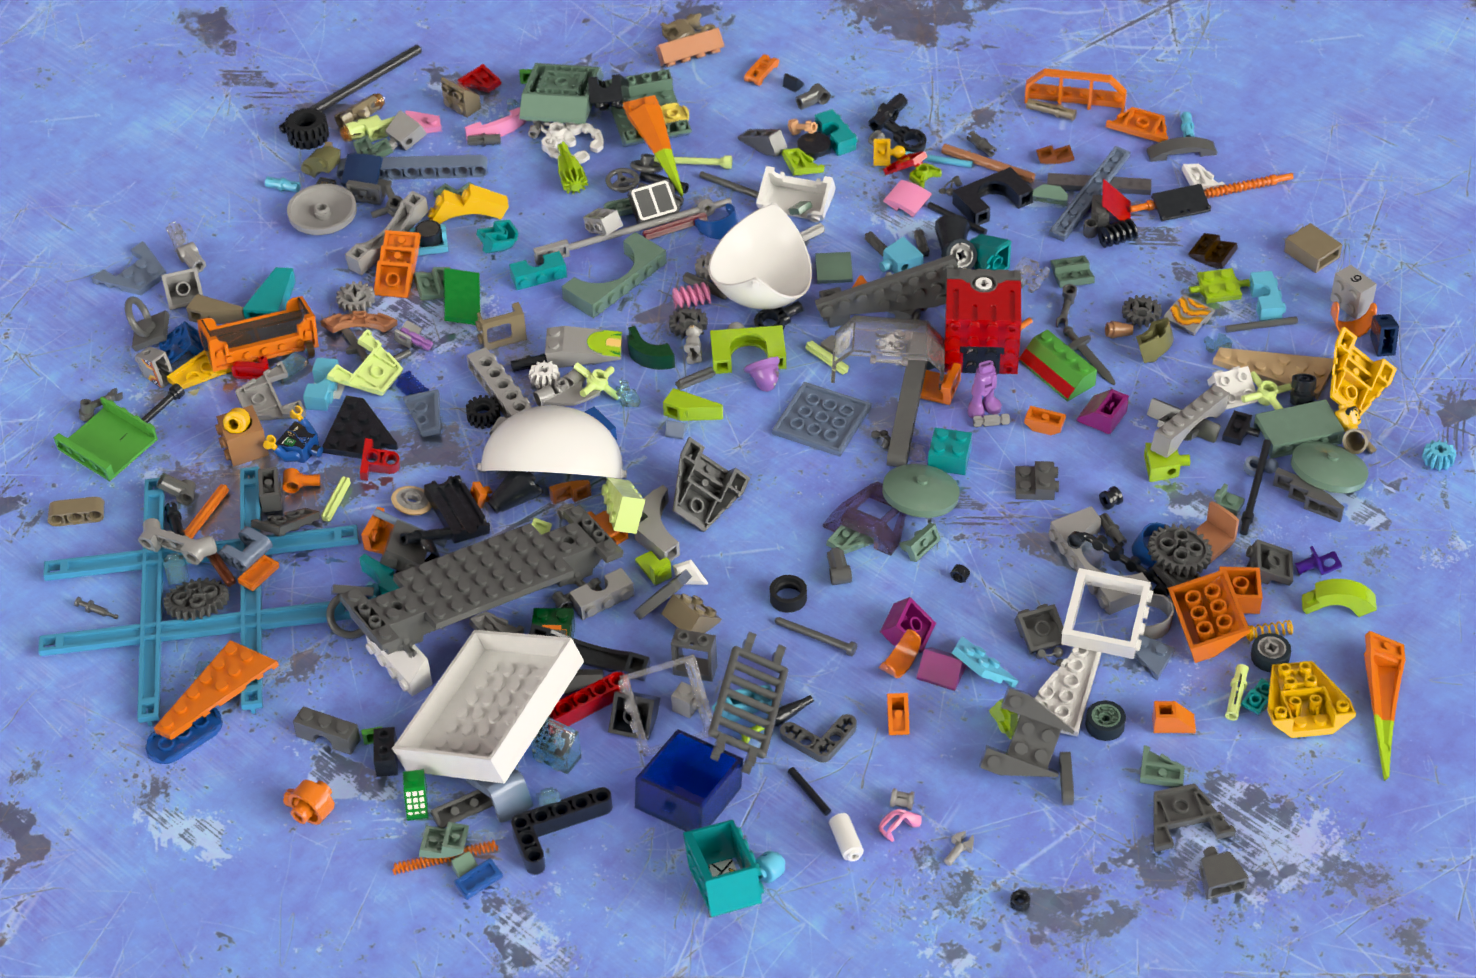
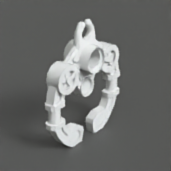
[540,122,604,164]

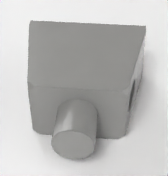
[386,110,427,150]

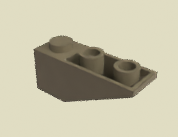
[186,294,245,324]

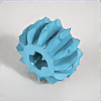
[1422,439,1456,471]

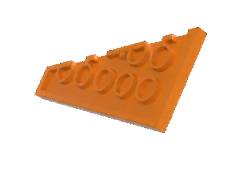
[154,640,279,740]

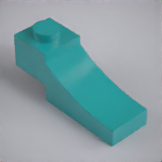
[359,553,399,595]

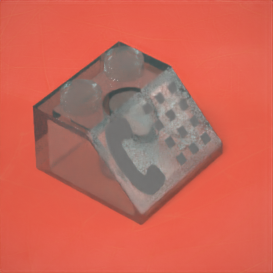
[531,717,581,775]

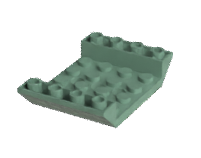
[605,69,691,147]

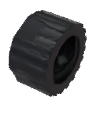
[950,564,970,583]
[1010,889,1030,912]

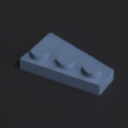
[402,389,441,437]

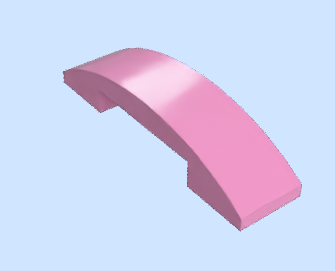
[465,107,526,140]

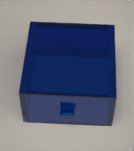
[635,729,743,832]

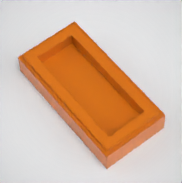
[237,554,280,591]

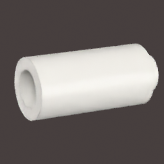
[829,813,864,861]

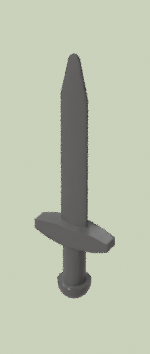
[333,313,370,362]
[1063,326,1115,385]

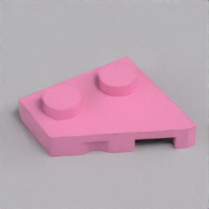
[405,110,442,133]

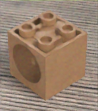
[215,405,269,467]

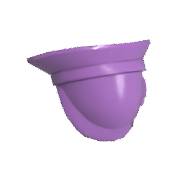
[743,356,780,392]

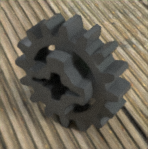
[1122,295,1162,328]
[669,306,708,339]

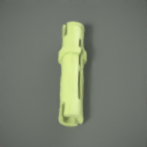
[1225,664,1249,721]

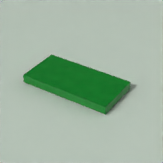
[443,268,480,325]

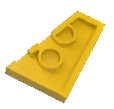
[167,348,232,389]

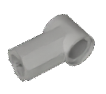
[176,242,206,273]

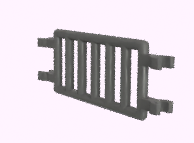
[708,631,788,774]

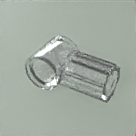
[166,222,189,253]

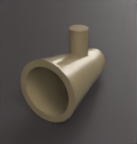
[1342,429,1377,454]

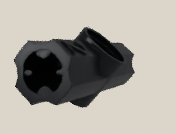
[868,93,908,131]

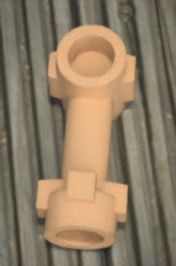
[788,119,817,135]

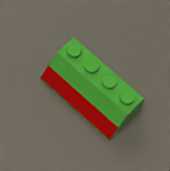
[1019,329,1097,402]

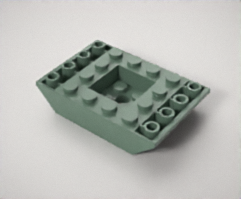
[519,63,603,124]

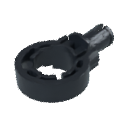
[884,119,927,153]
[754,301,804,330]

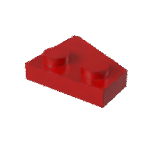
[458,64,502,93]
[883,151,927,175]

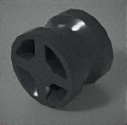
[1099,486,1123,510]

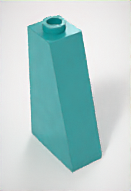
[243,267,296,325]

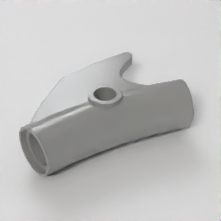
[534,369,600,406]

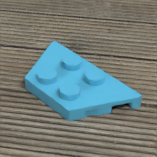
[952,636,1019,688]

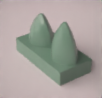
[899,523,941,562]

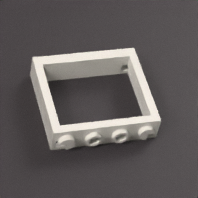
[1061,568,1153,659]

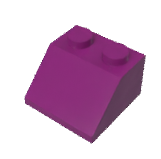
[880,597,936,653]

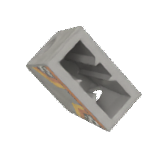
[135,347,173,389]

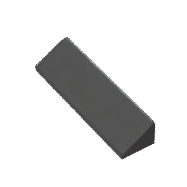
[430,790,493,828]

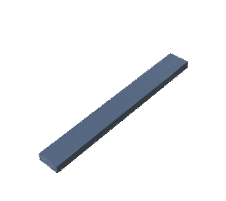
[1049,146,1131,242]

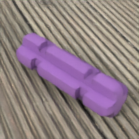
[400,327,433,351]

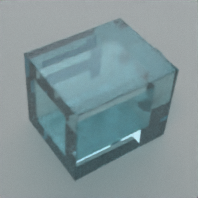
[163,553,189,585]

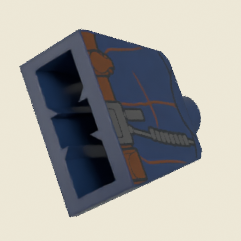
[1370,314,1399,357]

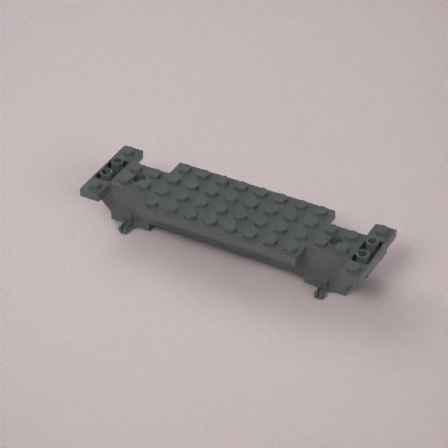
[340,505,623,658]

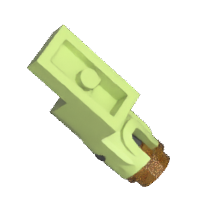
[340,115,395,142]

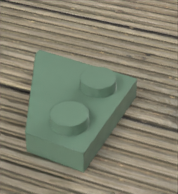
[826,516,880,554]
[1140,745,1185,787]

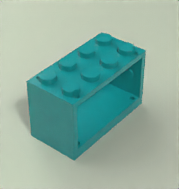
[683,819,764,917]

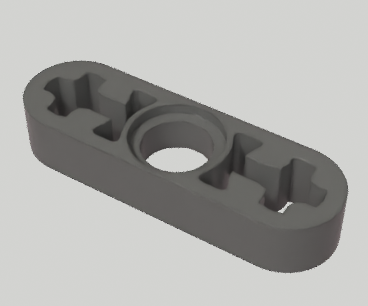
[1059,752,1074,805]

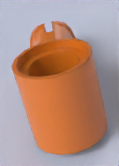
[282,468,320,493]

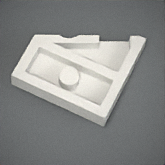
[1181,164,1225,191]

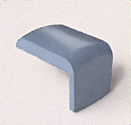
[466,769,533,823]

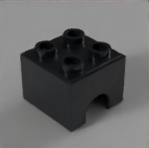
[588,74,630,111]

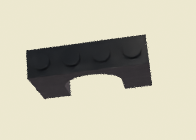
[952,167,1034,225]

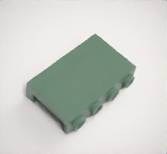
[1254,399,1344,458]

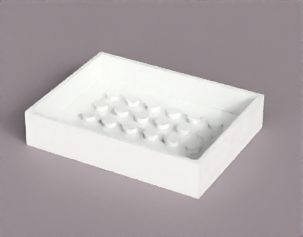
[392,630,584,784]

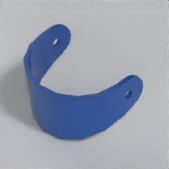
[695,203,738,239]
[1131,522,1171,567]

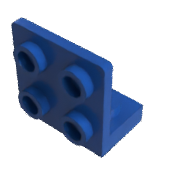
[159,321,204,365]

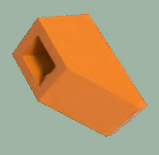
[1152,701,1196,733]

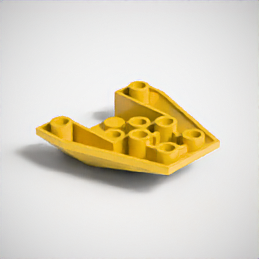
[1267,661,1356,738]

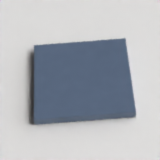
[772,382,871,457]

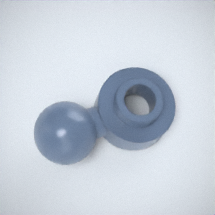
[1243,456,1279,476]

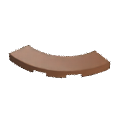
[321,311,398,333]

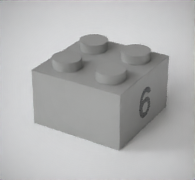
[1330,265,1377,320]

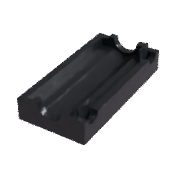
[424,475,490,544]

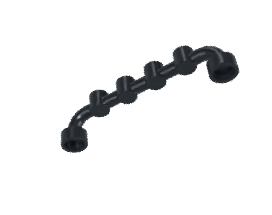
[1067,531,1169,597]

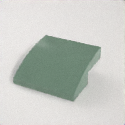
[815,252,853,284]
[1050,255,1095,288]
[414,267,450,301]
[419,822,469,858]

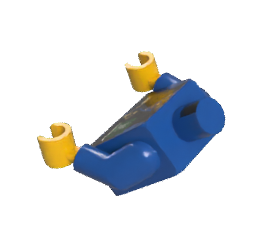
[263,405,323,463]

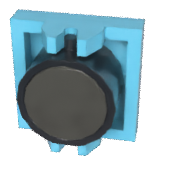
[410,220,449,256]

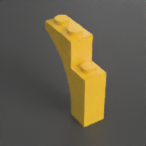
[428,184,509,224]

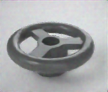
[630,154,663,173]
[606,168,640,193]

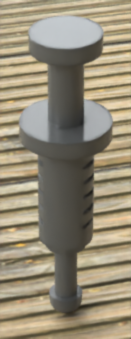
[74,597,118,619]

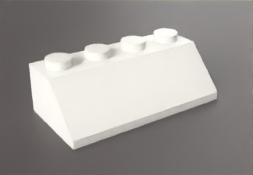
[366,636,433,697]

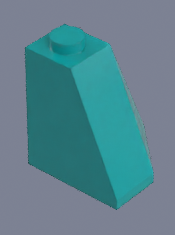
[970,234,1011,270]

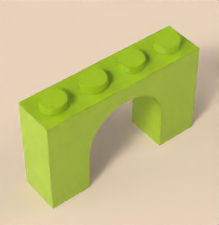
[710,325,787,374]

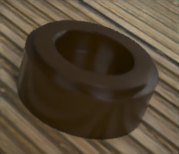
[304,340,315,359]

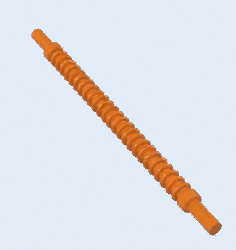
[1129,173,1294,213]

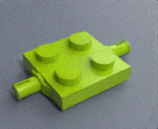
[1189,268,1250,304]

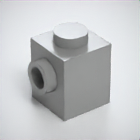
[671,681,701,718]

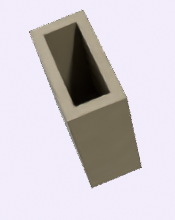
[1284,223,1342,273]

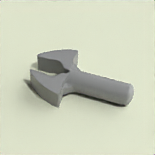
[944,831,974,866]

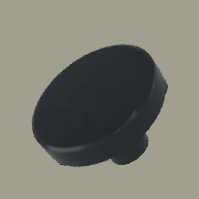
[797,132,831,161]

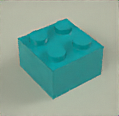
[928,427,972,475]

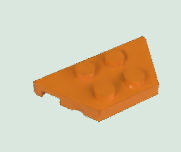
[1106,107,1168,142]

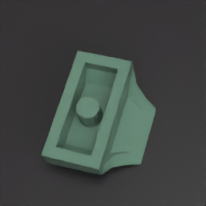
[1033,184,1068,206]

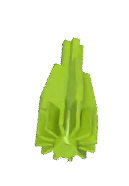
[557,142,588,195]

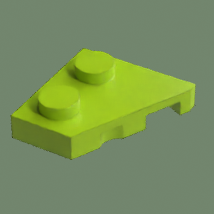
[782,148,825,176]
[989,698,1018,739]

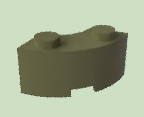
[301,146,340,178]
[1136,317,1174,363]

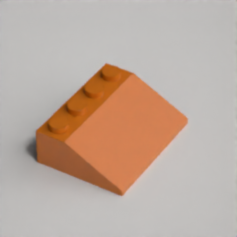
[1168,569,1250,663]

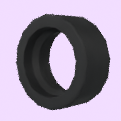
[770,575,807,613]

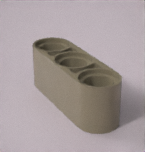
[48,497,105,526]

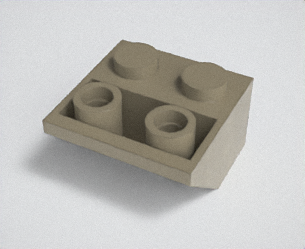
[441,77,481,118]
[661,593,722,633]

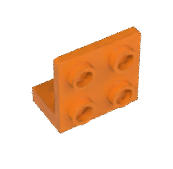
[920,363,961,405]
[361,507,394,554]

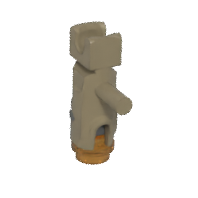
[334,93,385,128]

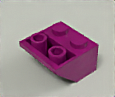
[1077,389,1129,434]

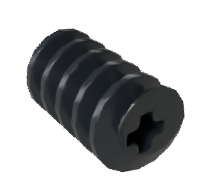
[1098,218,1138,248]

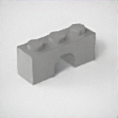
[569,568,634,620]

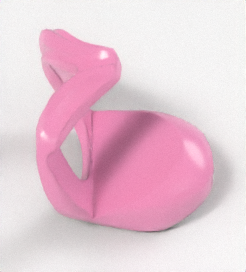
[879,809,922,842]

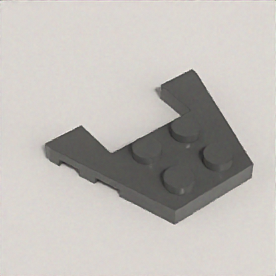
[1153,783,1236,852]

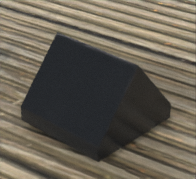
[783,73,804,93]

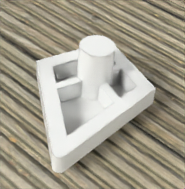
[672,560,708,585]

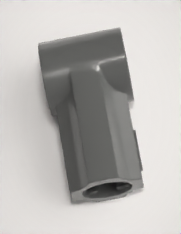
[796,83,831,110]
[156,473,196,505]
[827,547,852,585]

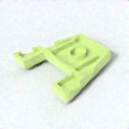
[327,329,403,396]

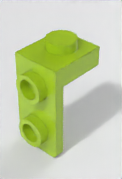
[635,551,672,586]

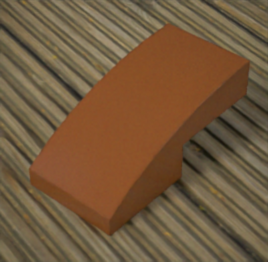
[1036,145,1075,164]
[549,480,592,505]

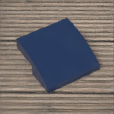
[341,154,383,187]

